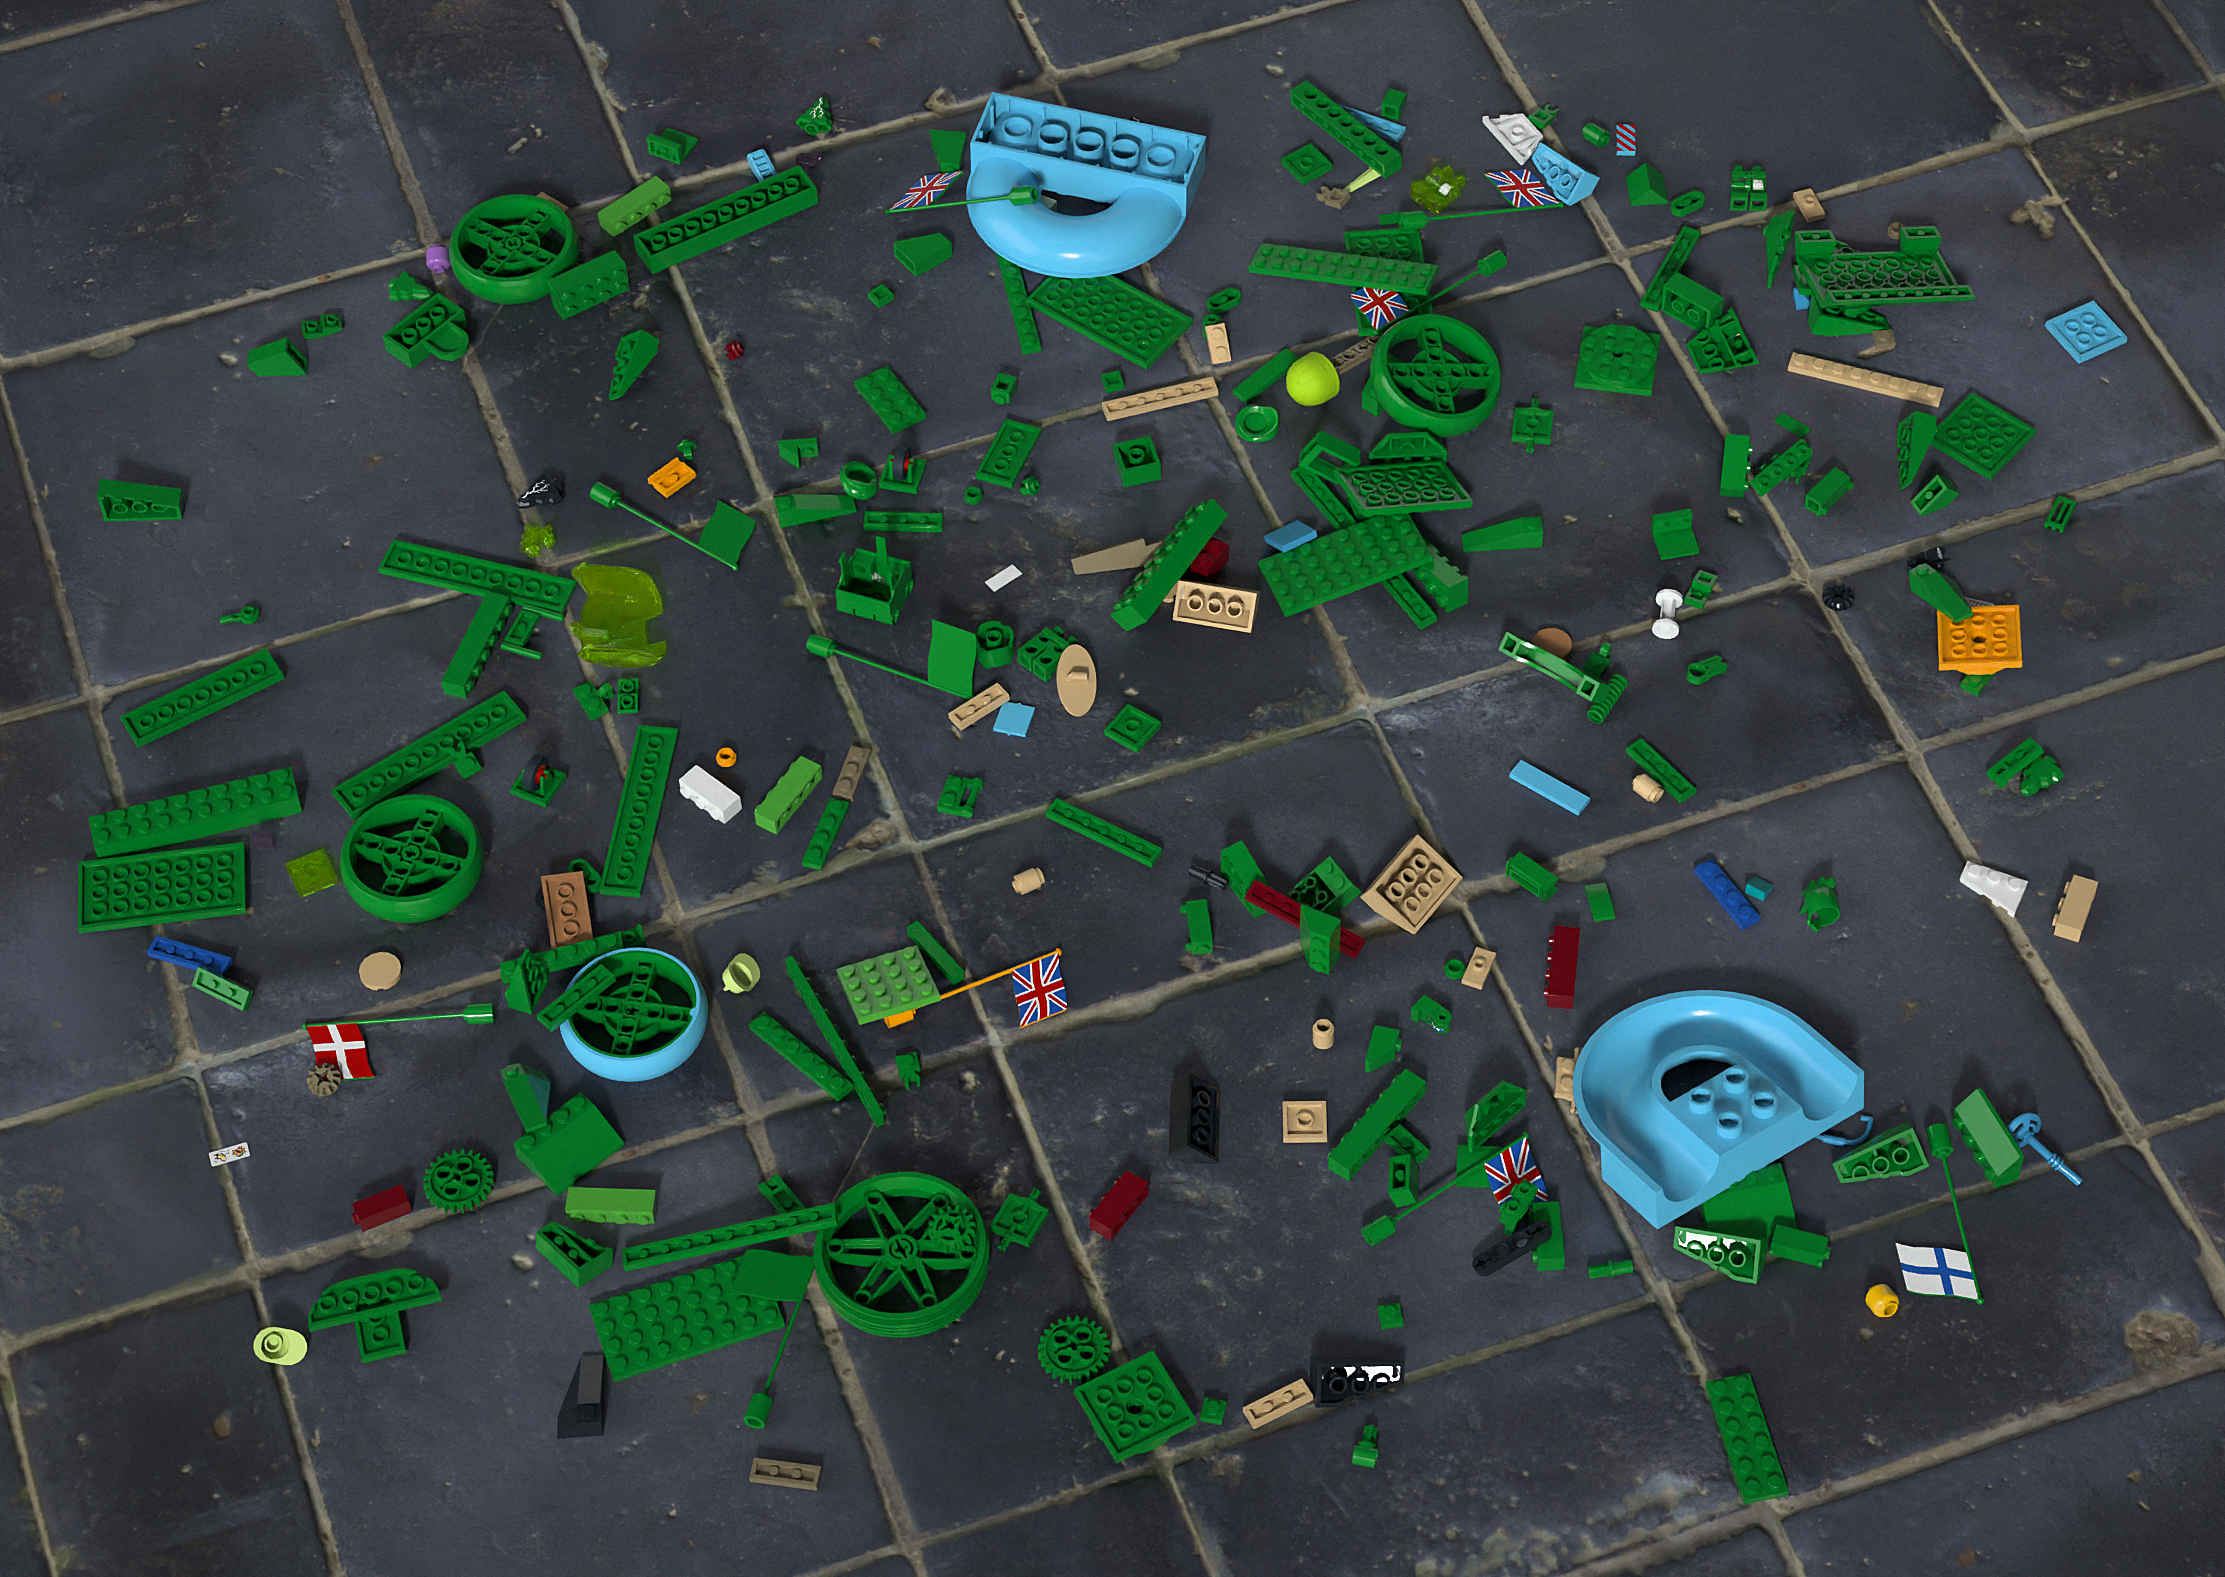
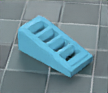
[747,149,777,182]

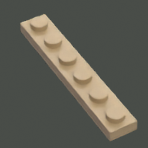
[1102,377,1218,421]

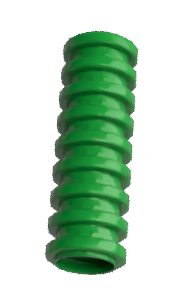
[1587,674,1628,724]

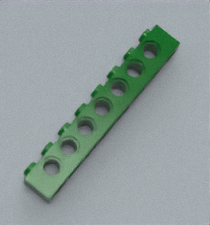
[1290,80,1402,179]

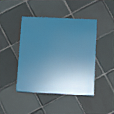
[1264,520,1317,553]

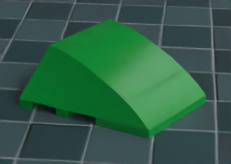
[1685,307,1759,374]

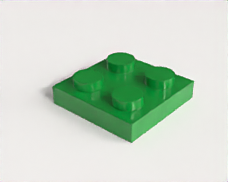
[1281,143,1333,185]
[1104,704,1161,753]

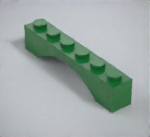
[1498,632,1612,704]

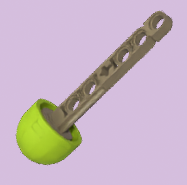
[1286,335,1382,406]

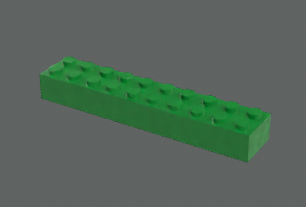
[633,165,818,275]
[88,767,302,859]

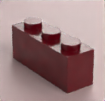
[1088,1170,1149,1241]

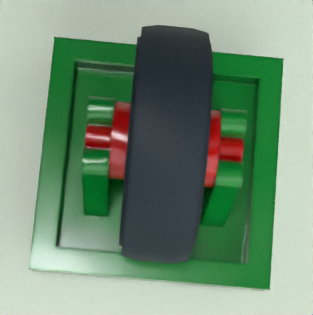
[879,445,927,494]
[510,754,567,808]

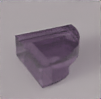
[795,151,821,168]

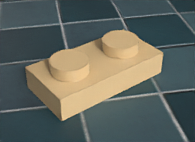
[1205,323,1232,365]

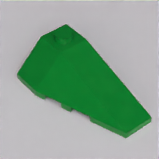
[1808,293,1890,337]
[1461,514,1543,552]
[1832,1121,1929,1183]
[1673,1225,1769,1284]

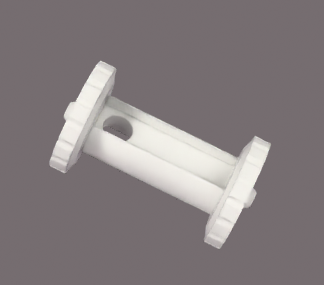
[1652,589,1683,639]

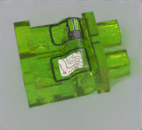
[1410,165,1466,215]

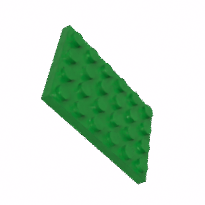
[1334,460,1473,517]

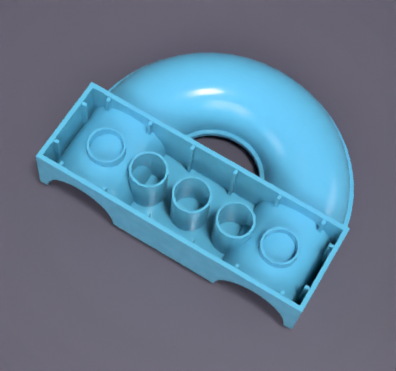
[966,92,1206,278]
[1573,990,1864,1229]

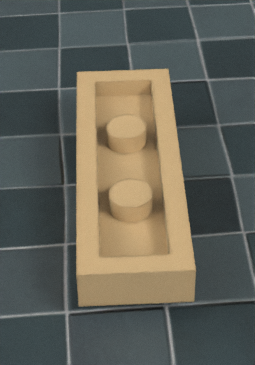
[948,683,1010,730]
[1243,1379,1313,1429]

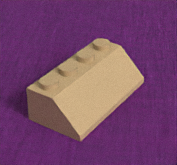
[1173,578,1260,633]

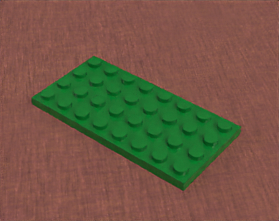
[1344,228,1433,337]
[1026,275,1193,370]
[1257,513,1434,617]
[78,842,247,934]
[588,1255,785,1382]

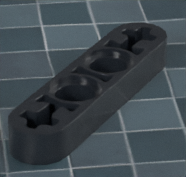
[1472,1220,1552,1276]

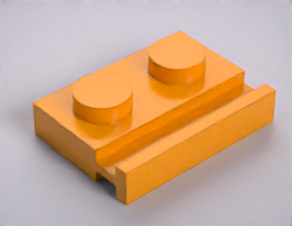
[648,457,696,498]

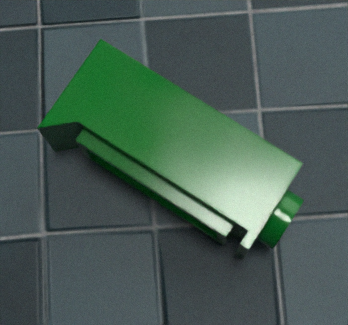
[1505,852,1559,904]

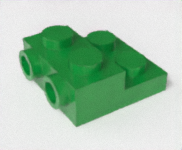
[1498,1179,1539,1237]

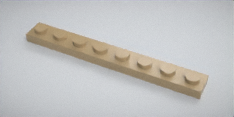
[1788,352,1944,408]

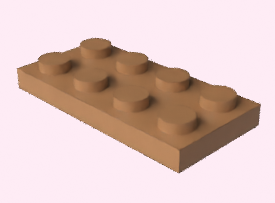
[541,871,593,949]

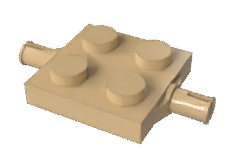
[1554,1047,1583,1114]

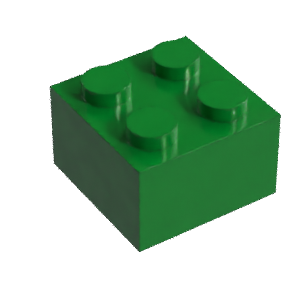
[1113,436,1161,488]

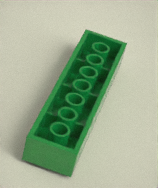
[1110,498,1228,632]

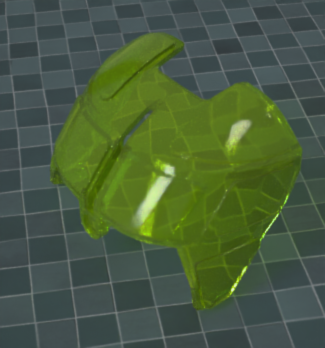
[570,562,667,668]

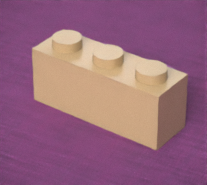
[2052,875,2098,942]

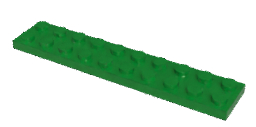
[1249,243,1439,296]
[378,539,577,614]
[331,691,526,820]
[599,725,679,898]

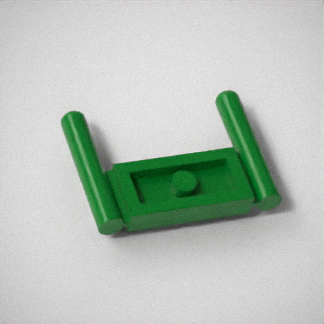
[501,604,565,660]

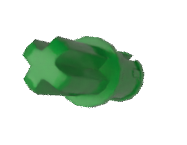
[1588,1259,1633,1279]

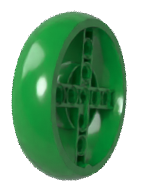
[449,194,580,305]
[1370,314,1502,438]
[339,794,485,923]

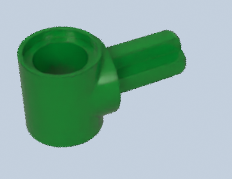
[1352,1425,1378,1469]

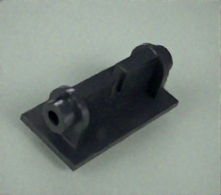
[1907,546,1951,573]

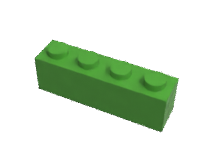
[598,176,672,237]
[754,756,823,835]
[565,1187,658,1225]

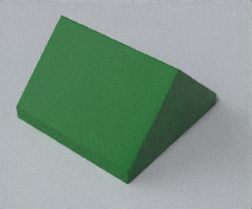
[1626,162,1668,206]

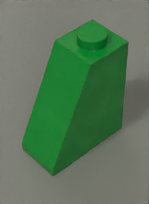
[930,129,968,174]
[893,233,953,277]
[247,337,309,376]

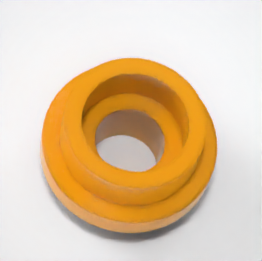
[716,748,737,767]

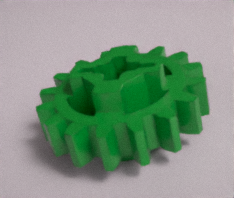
[928,1206,977,1253]

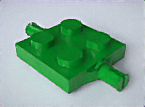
[1511,398,1554,453]
[989,1188,1049,1252]

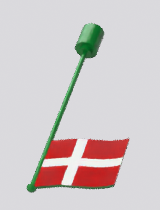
[302,1002,496,1082]

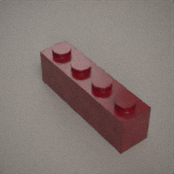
[1544,925,1580,1009]

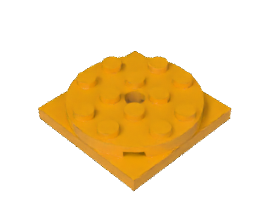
[1937,605,2022,675]

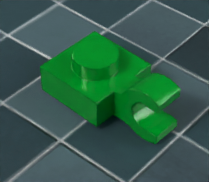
[1583,642,1612,679]

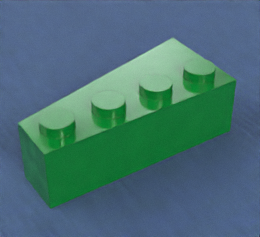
[97,479,185,522]
[1412,538,1469,613]

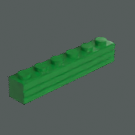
[907,921,965,985]

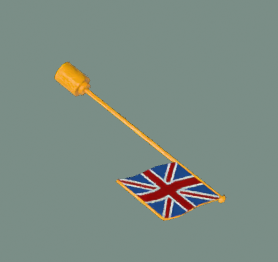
[884,948,1067,1029]

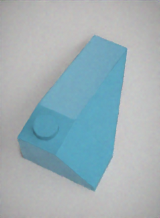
[1531,142,1600,206]

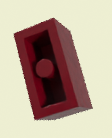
[1191,537,1229,583]

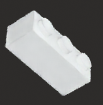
[679,765,742,824]

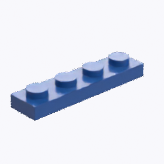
[1694,858,1760,930]
[147,935,233,976]

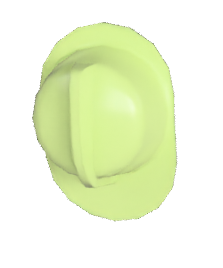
[722,953,760,993]
[253,1327,307,1365]

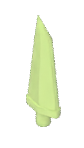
[1343,167,1381,193]

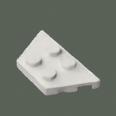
[1483,114,1543,165]

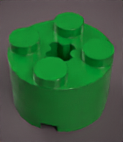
[974,621,1015,669]

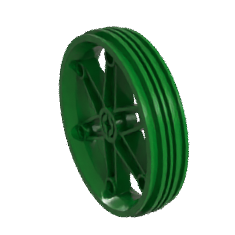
[814,1172,990,1338]

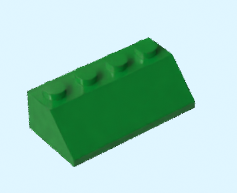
[1952,1088,2024,1188]

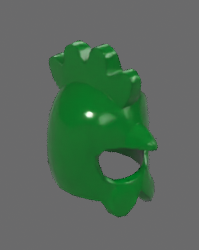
[1800,877,1840,932]

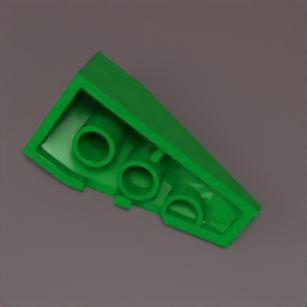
[1763,210,1795,289]
[609,329,660,401]
[1896,411,1938,490]
[772,493,857,528]
[1908,563,1973,623]
[505,949,549,1015]
[499,1063,552,1133]

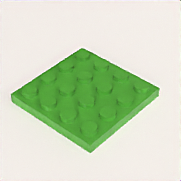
[836,945,941,1025]

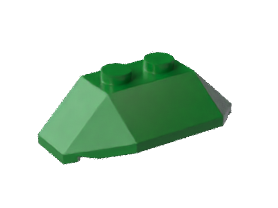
[1368,432,1447,466]
[1464,1081,1526,1153]

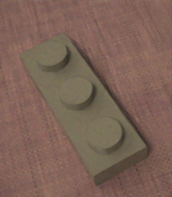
[833,745,871,802]
[749,1458,822,1491]

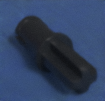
[1188,864,1229,891]

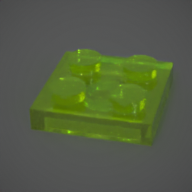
[284,849,339,898]

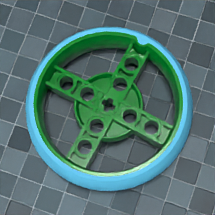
[560,948,708,1082]

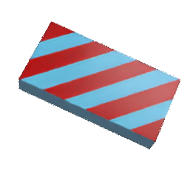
[1616,124,1636,156]

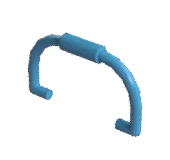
[1814,1115,1873,1147]

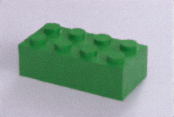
[548,250,630,320]

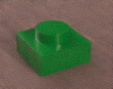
[867,284,894,309]
[1101,371,1124,393]
[1377,1303,1403,1330]
[1200,1397,1227,1425]

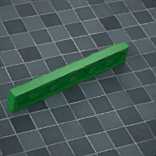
[1640,226,1701,312]
[1046,798,1163,868]
[500,931,625,984]
[749,1012,853,1102]

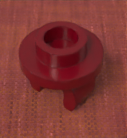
[725,339,745,360]

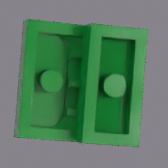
[1456,1145,1501,1189]

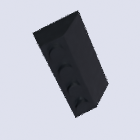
[1169,1072,1220,1164]

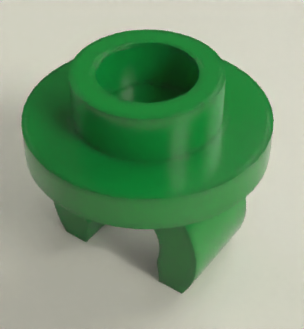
[677,439,697,461]
[1019,476,1040,496]

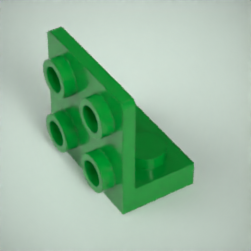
[646,128,698,165]
[1651,509,1699,560]

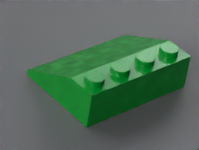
[513,1092,625,1197]
[1698,1163,1798,1237]

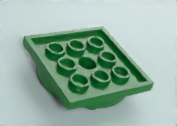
[1574,324,1660,396]
[1073,1351,1197,1464]

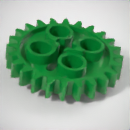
[423,1149,494,1214]
[1038,1316,1111,1385]

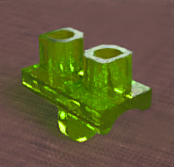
[519,524,555,559]

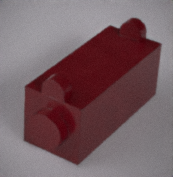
[351,1184,412,1232]

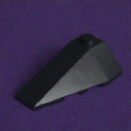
[557,1355,604,1439]
[1310,1356,1405,1408]

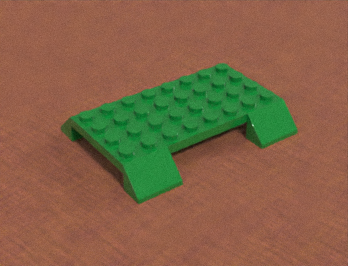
[1794,226,1976,309]

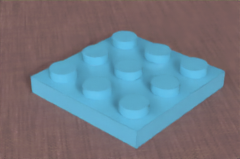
[2045,300,2127,364]

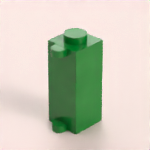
[1804,468,1855,517]
[1180,899,1213,955]
[1769,1224,1831,1268]

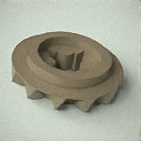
[306,1062,341,1096]

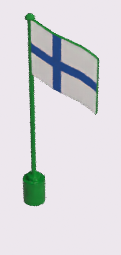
[1896,1123,1985,1305]

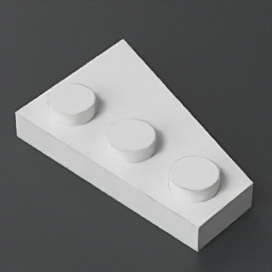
[1960,861,2028,918]

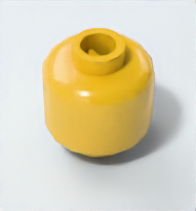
[1865,1284,1899,1317]

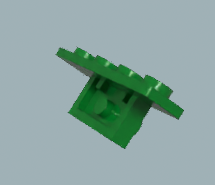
[1750,439,1814,497]

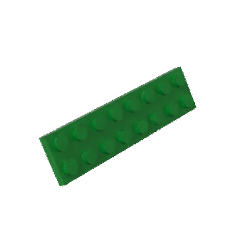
[120,648,284,748]

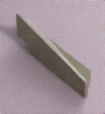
[1071,537,1165,575]

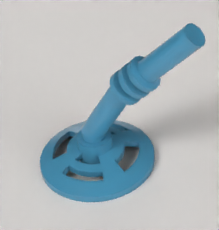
[2007,1112,2083,1186]

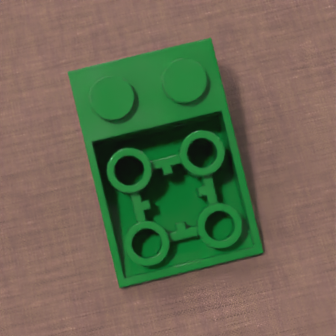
[1285,856,1362,915]

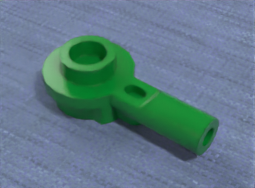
[219,606,259,625]

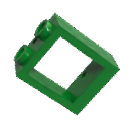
[1298,430,1361,485]

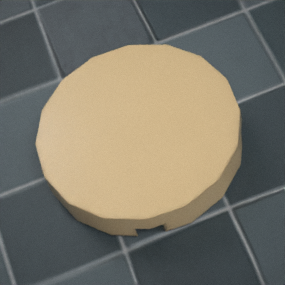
[359,952,402,990]

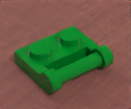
[937,775,984,818]

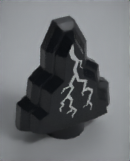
[516,474,562,509]

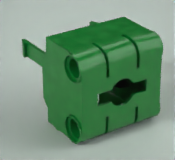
[835,535,914,626]

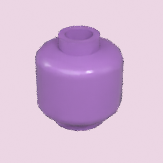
[426,244,450,273]

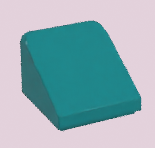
[1745,877,1774,902]

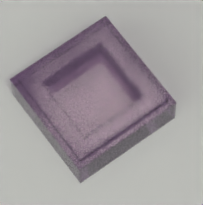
[251,830,276,849]

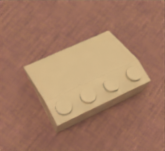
[1360,834,1463,935]

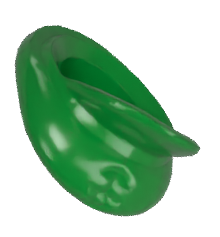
[1235,405,1279,443]
[840,461,878,500]

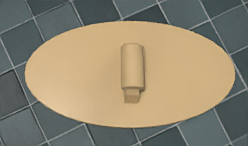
[1056,644,1097,717]

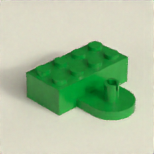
[382,293,469,369]

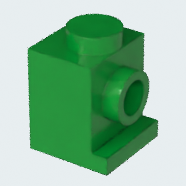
[991,373,1018,405]
[622,924,647,948]

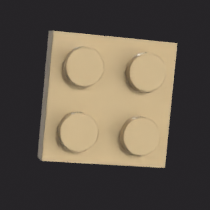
[1283,1101,1327,1143]

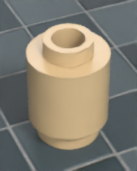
[1632,774,1664,803]
[1012,868,1045,895]
[1313,1019,1334,1049]

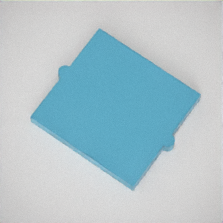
[993,702,1035,737]

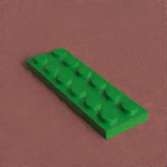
[1705,1373,1789,1505]

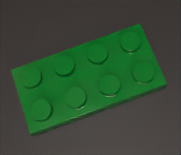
[854,366,926,434]
[976,418,1042,489]

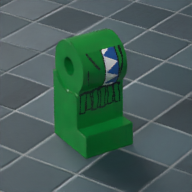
[1410,994,1452,1034]

